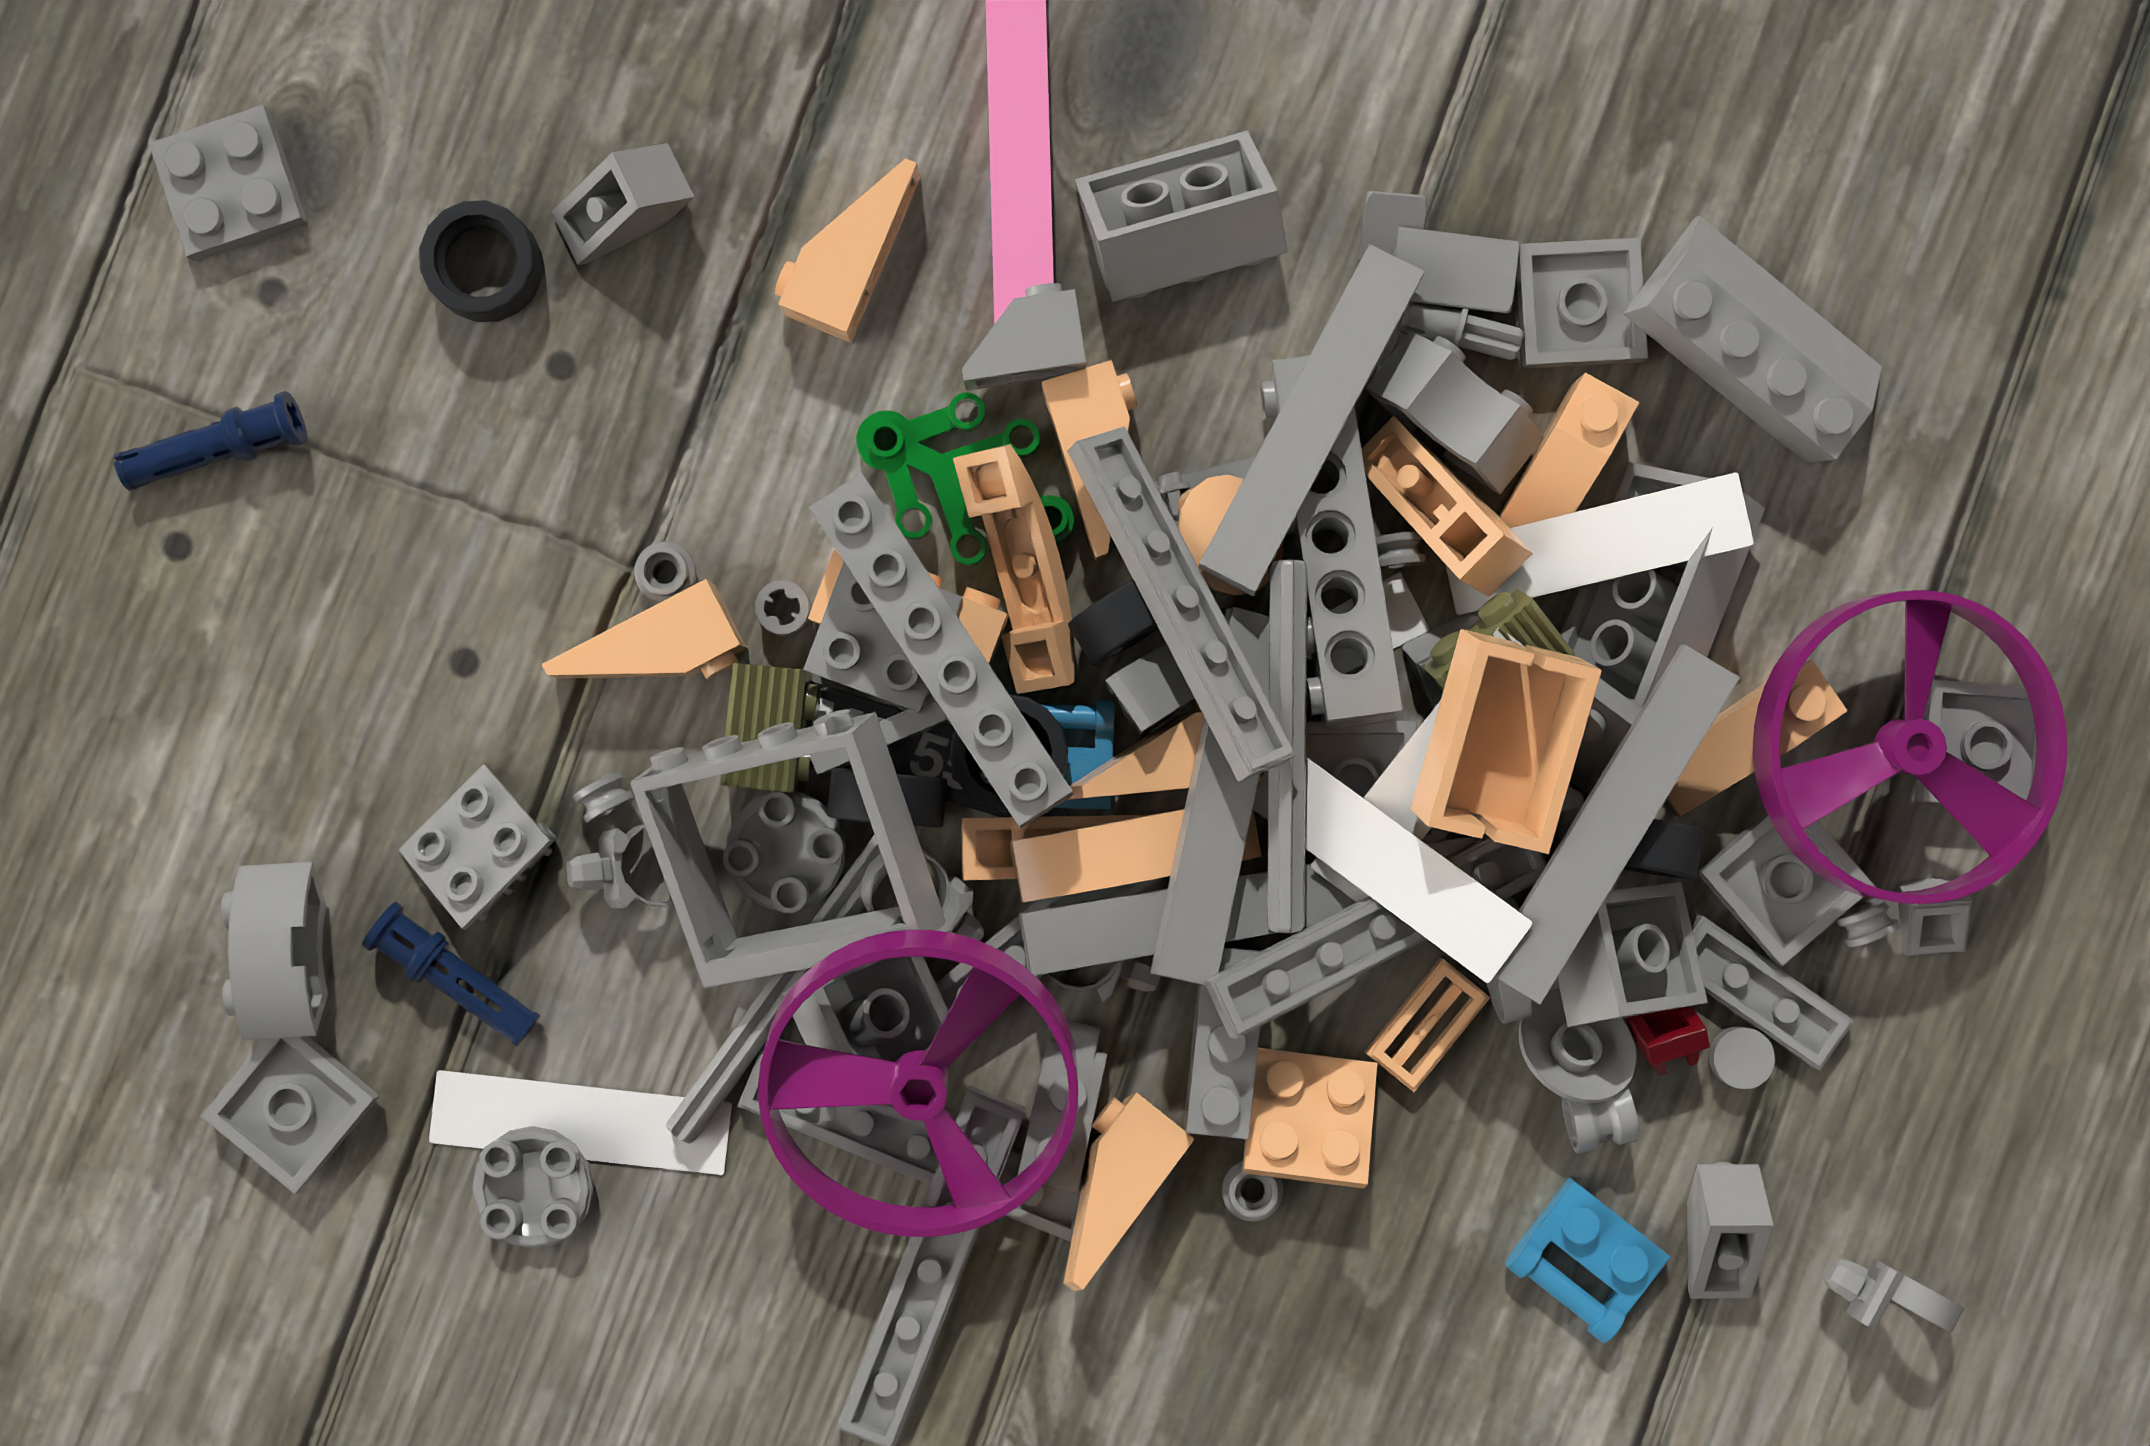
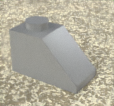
[552,143,694,265]
[962,283,1086,391]
[1106,643,1196,738]
[1687,1162,1774,1299]

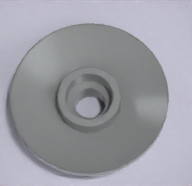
[1519,989,1637,1103]

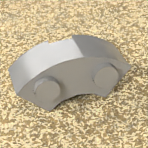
[1366,331,1544,494]
[221,861,328,1040]

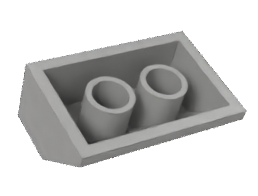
[1074,130,1288,302]

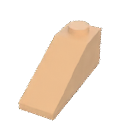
[775,158,920,343]
[1041,360,1137,563]
[1499,373,1639,528]
[1361,416,1533,597]
[542,579,748,680]
[1666,660,1848,816]
[1068,701,1262,800]
[1063,1092,1195,1291]

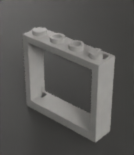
[630,709,946,988]

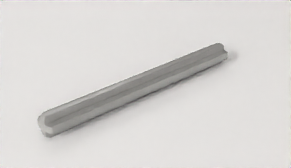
[1267,560,1307,933]
[666,835,887,1144]

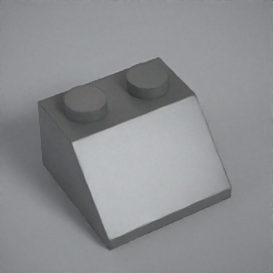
[1557,882,1708,1027]
[782,956,948,1062]

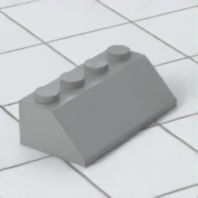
[1623,216,1882,463]
[1561,462,1765,709]

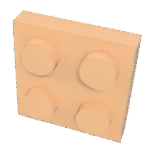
[1242,1048,1377,1189]

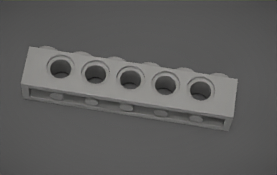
[1260,355,1403,731]
[808,472,1073,829]

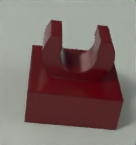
[1627,1006,1710,1076]

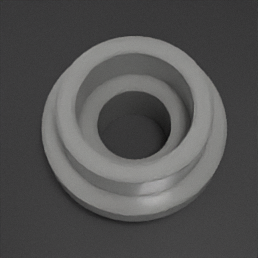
[634,542,696,602]
[1222,1160,1283,1221]

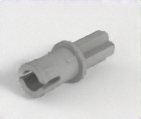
[1399,301,1523,360]

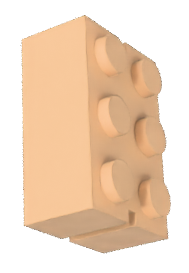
[1410,629,1602,854]

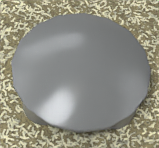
[723,791,846,913]
[472,1126,593,1249]

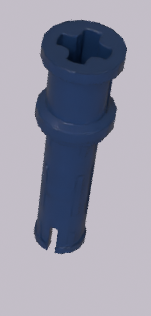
[114,391,307,491]
[362,901,541,1047]

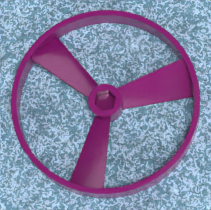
[1753,590,2068,904]
[758,930,1078,1237]

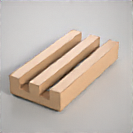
[1364,958,1491,1092]

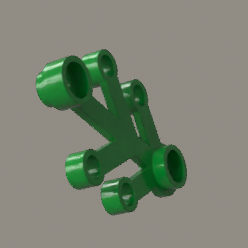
[856,392,1074,567]

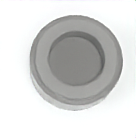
[1709,1026,1775,1089]

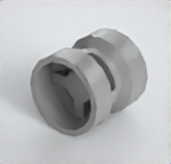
[1562,1086,1639,1154]

